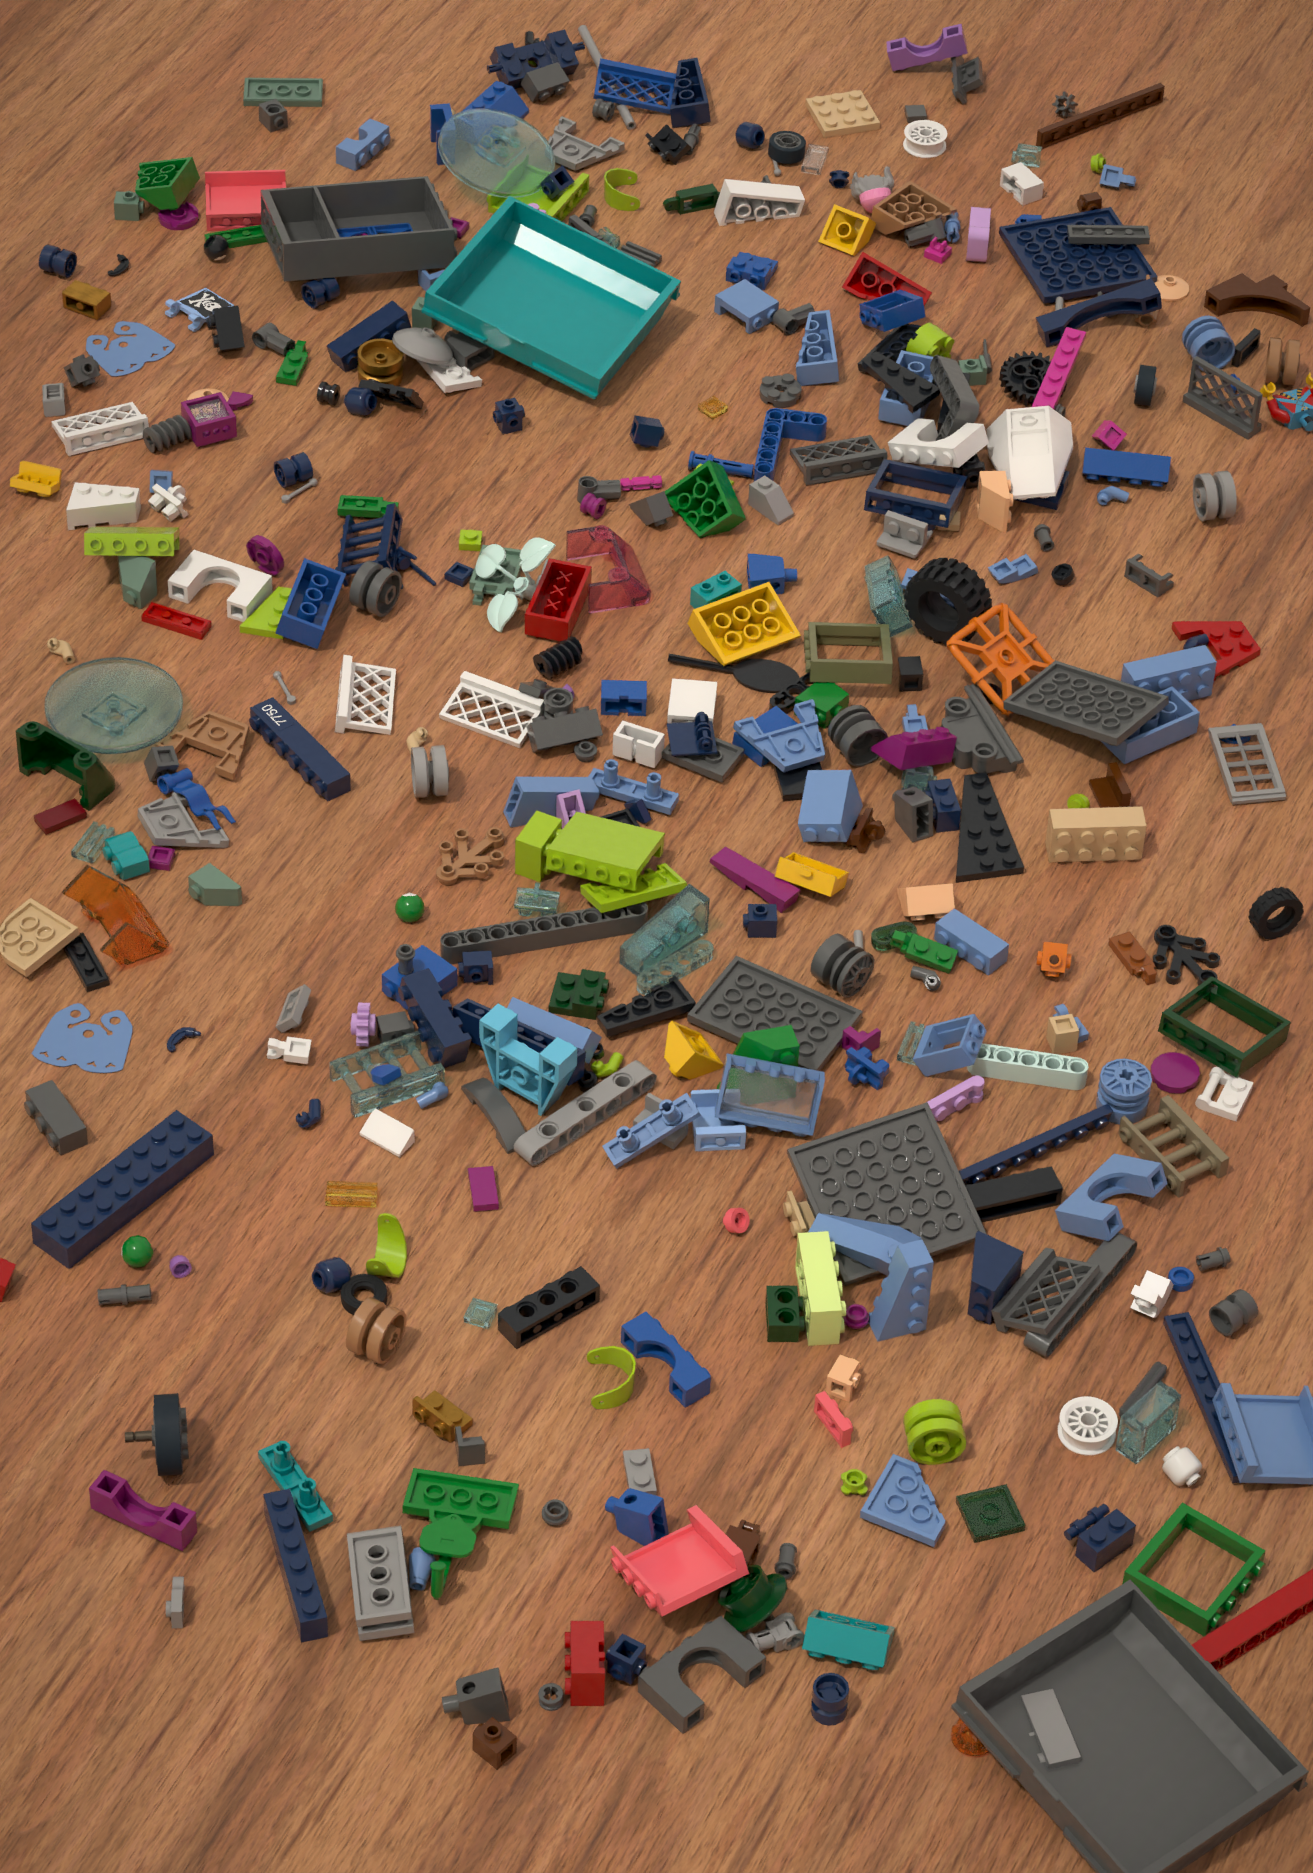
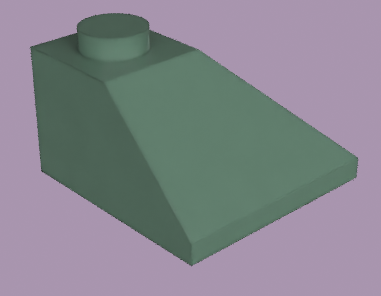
[118,556,157,609]

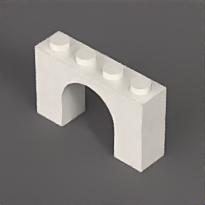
[888,418,989,468]
[168,550,272,622]

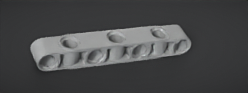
[514,1060,657,1166]

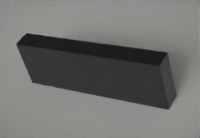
[63,933,110,992]

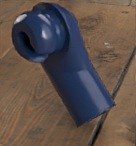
[1183,634,1209,650]
[296,1099,321,1128]

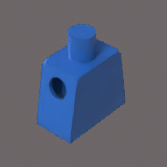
[747,554,797,595]
[605,1488,669,1546]

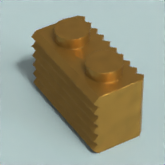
[62,280,111,320]

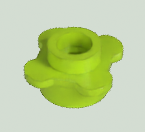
[841,1469,868,1495]

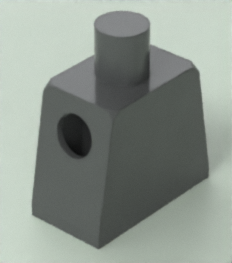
[444,331,494,371]
[892,787,933,842]
[442,1667,510,1725]

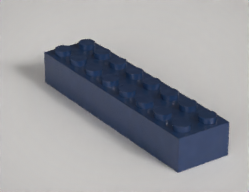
[31,1110,214,1269]

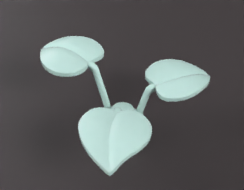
[475,538,556,633]

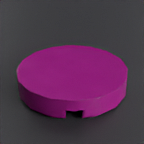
[158,202,199,230]
[246,535,284,576]
[1150,1052,1200,1094]

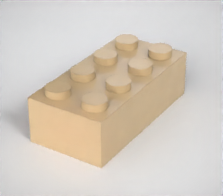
[1045,807,1146,862]

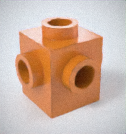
[1036,942,1071,977]

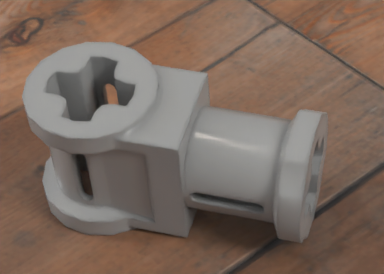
[745,1613,805,1652]

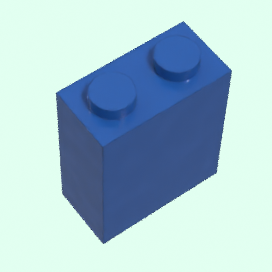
[382,945,457,1010]

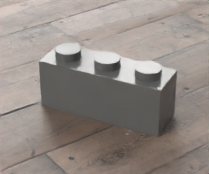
[526,706,603,752]
[24,1080,88,1155]

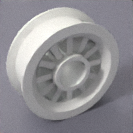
[903,120,947,158]
[1058,1396,1118,1456]

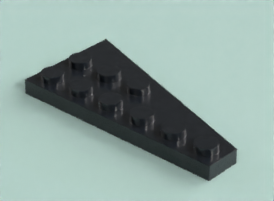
[955,772,1024,883]

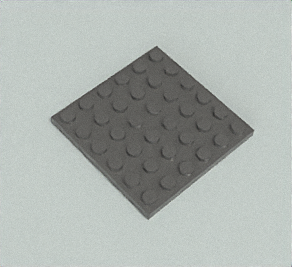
[787,1102,986,1286]

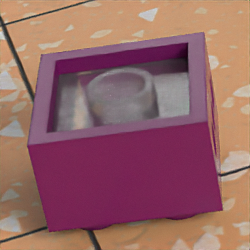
[181,392,237,447]

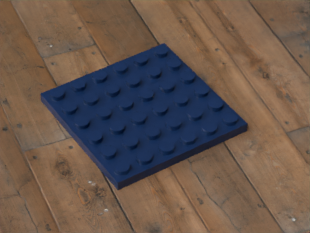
[999,207,1158,304]

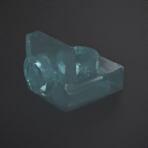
[1011,143,1042,167]

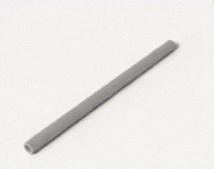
[578,25,636,130]

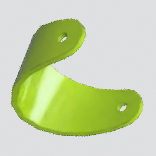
[604,168,641,211]
[366,1213,407,1278]
[586,1346,636,1409]

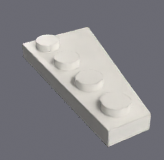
[416,358,482,393]

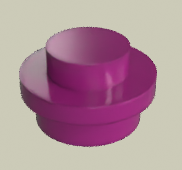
[843,1304,869,1329]

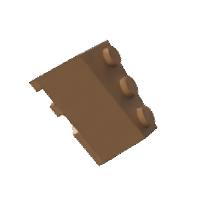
[871,181,957,235]

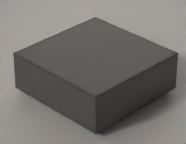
[904,105,927,123]

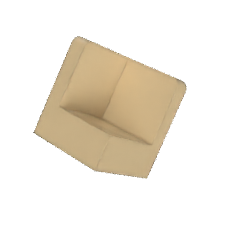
[1046,1014,1079,1054]

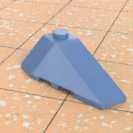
[808,1213,921,1276]

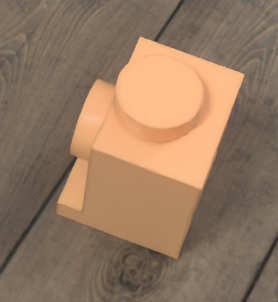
[826,1355,861,1402]

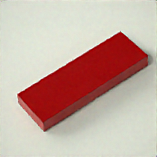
[141,602,212,640]

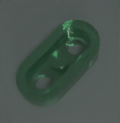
[871,921,917,951]

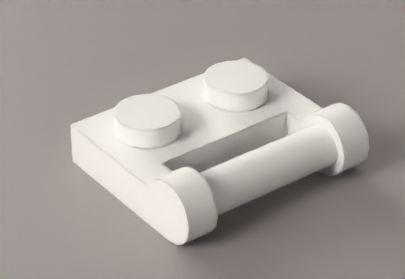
[1195,1067,1254,1121]

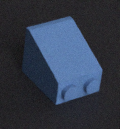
[798,770,863,842]

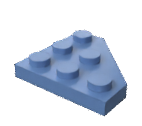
[860,1454,946,1547]

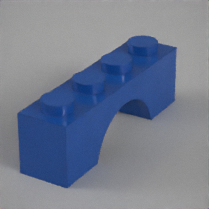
[621,1312,711,1408]

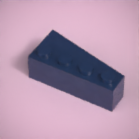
[327,300,411,373]

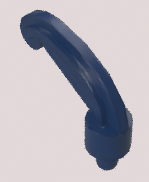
[167,1027,201,1052]

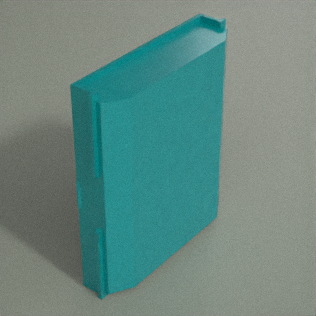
[421,196,681,400]

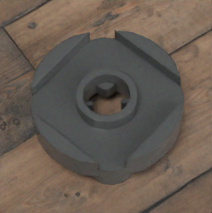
[759,373,802,408]

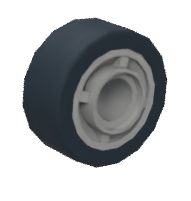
[1133,365,1157,406]

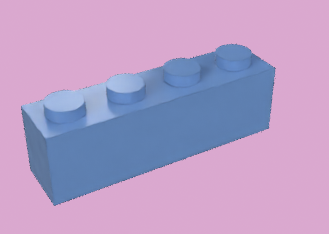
[507,997,602,1064]

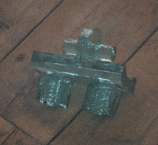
[514,882,560,916]

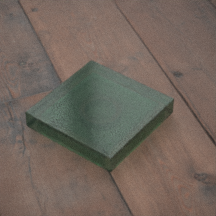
[956,1484,1026,1543]

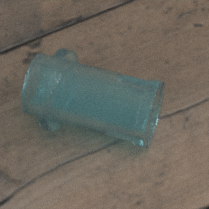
[598,227,620,249]

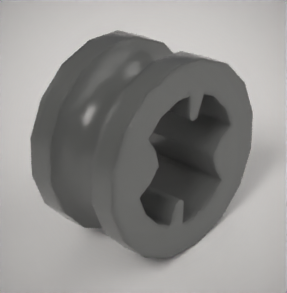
[538,1683,564,1711]

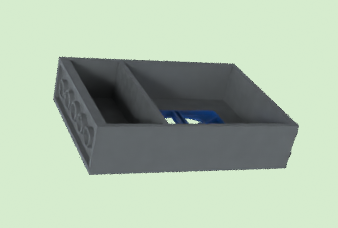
[260,176,457,282]

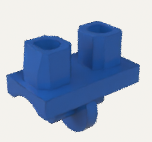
[845,1047,890,1090]

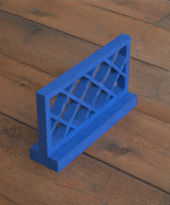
[593,58,676,114]

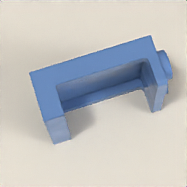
[714,279,779,334]

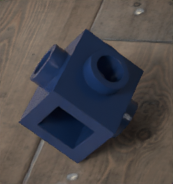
[493,398,525,435]
[605,1633,648,1685]

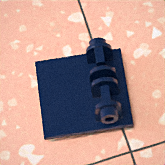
[667,712,717,756]

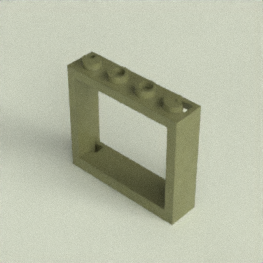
[803,622,893,684]

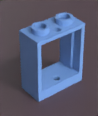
[913,1014,987,1077]

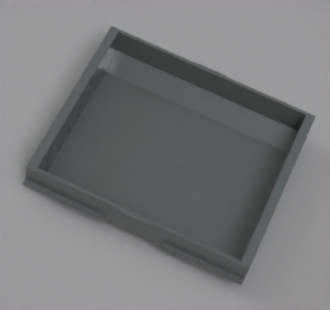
[951,1580,1309,1873]

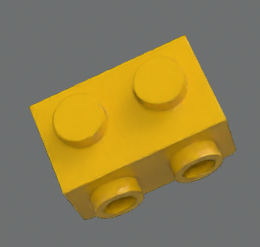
[10,461,62,497]

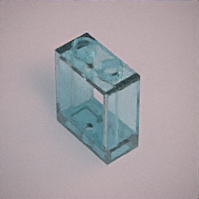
[1115,1381,1181,1464]

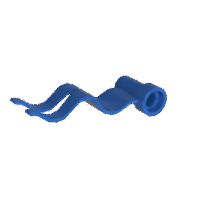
[157,768,236,830]

